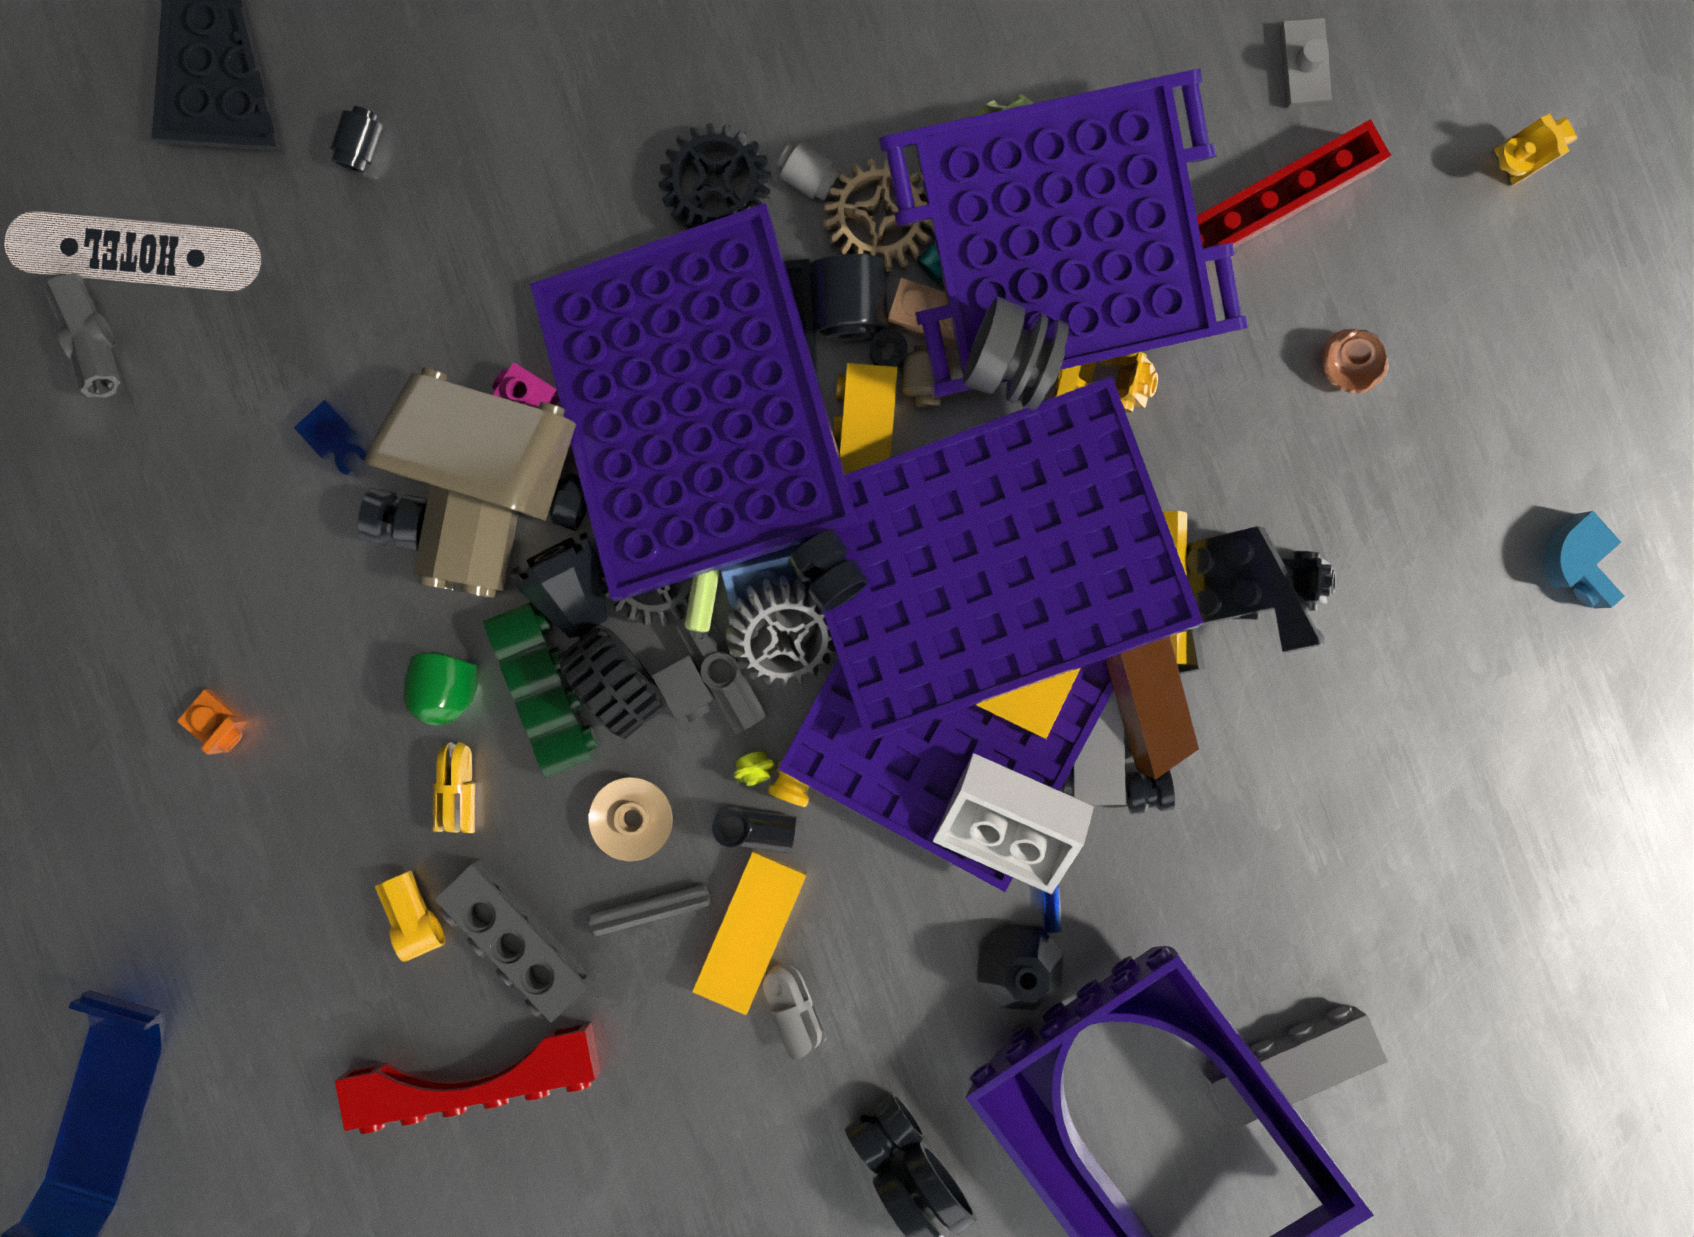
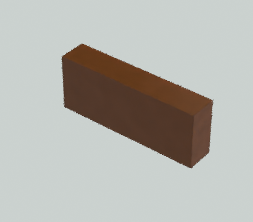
[1105,637,1199,779]

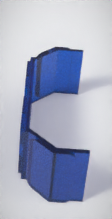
[1,990,167,1237]

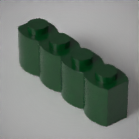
[483,602,599,778]

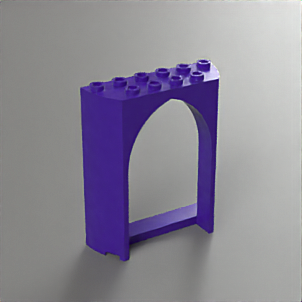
[965,946,1374,1237]

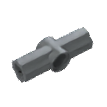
[674,618,768,734]

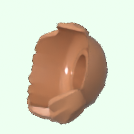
[1321,329,1389,394]

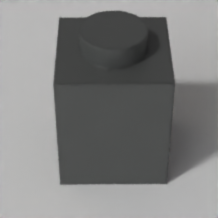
[652,655,715,723]

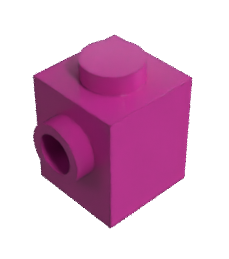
[492,362,560,408]

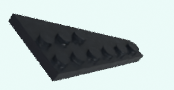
[152,0,282,152]

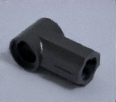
[712,806,797,853]

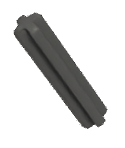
[588,883,711,936]

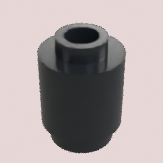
[330,106,384,173]

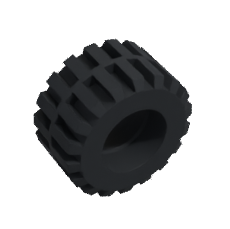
[558,624,666,739]

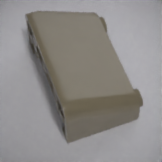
[364,367,576,521]

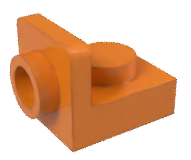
[177,689,247,755]

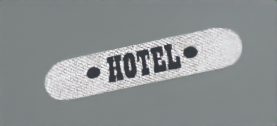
[4,211,261,291]

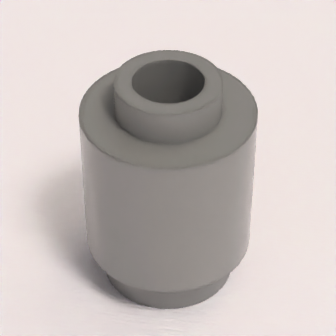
[776,141,841,201]

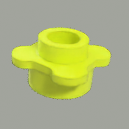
[733,751,777,786]

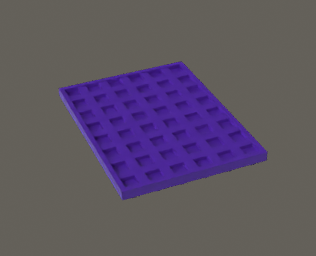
[800,376,1204,742]
[778,657,1114,892]

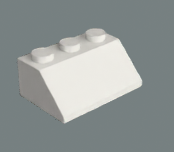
[933,753,1094,894]

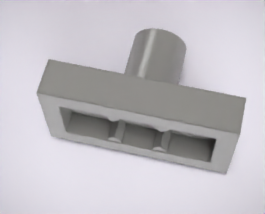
[1280,18,1333,108]

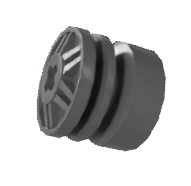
[963,296,1069,411]

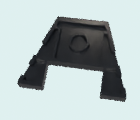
[1177,526,1326,675]

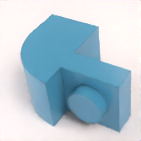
[1544,511,1625,609]

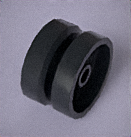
[873,1142,977,1237]

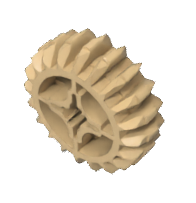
[824,159,932,273]

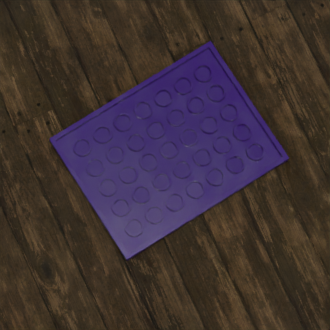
[530,203,859,601]

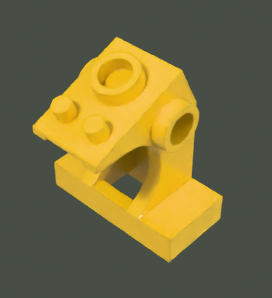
[1052,352,1158,413]

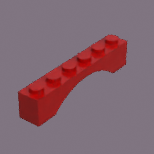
[335,1022,601,1134]

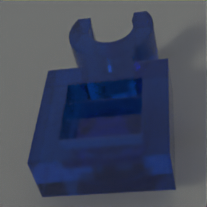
[294,400,367,477]

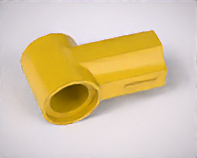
[375,870,445,962]

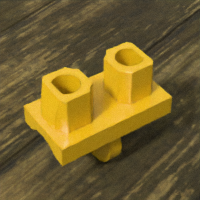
[1494,113,1577,185]

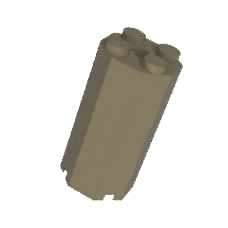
[413,485,519,598]

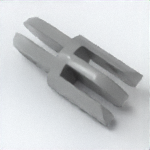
[763,964,827,1060]

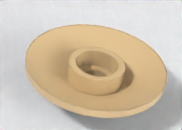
[588,777,673,862]

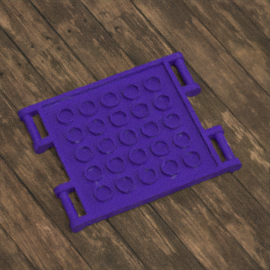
[879,69,1249,398]

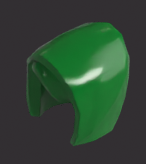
[403,651,478,726]

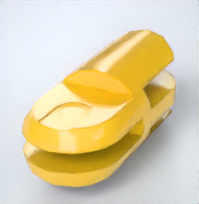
[432,741,476,833]

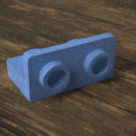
[721,544,811,608]

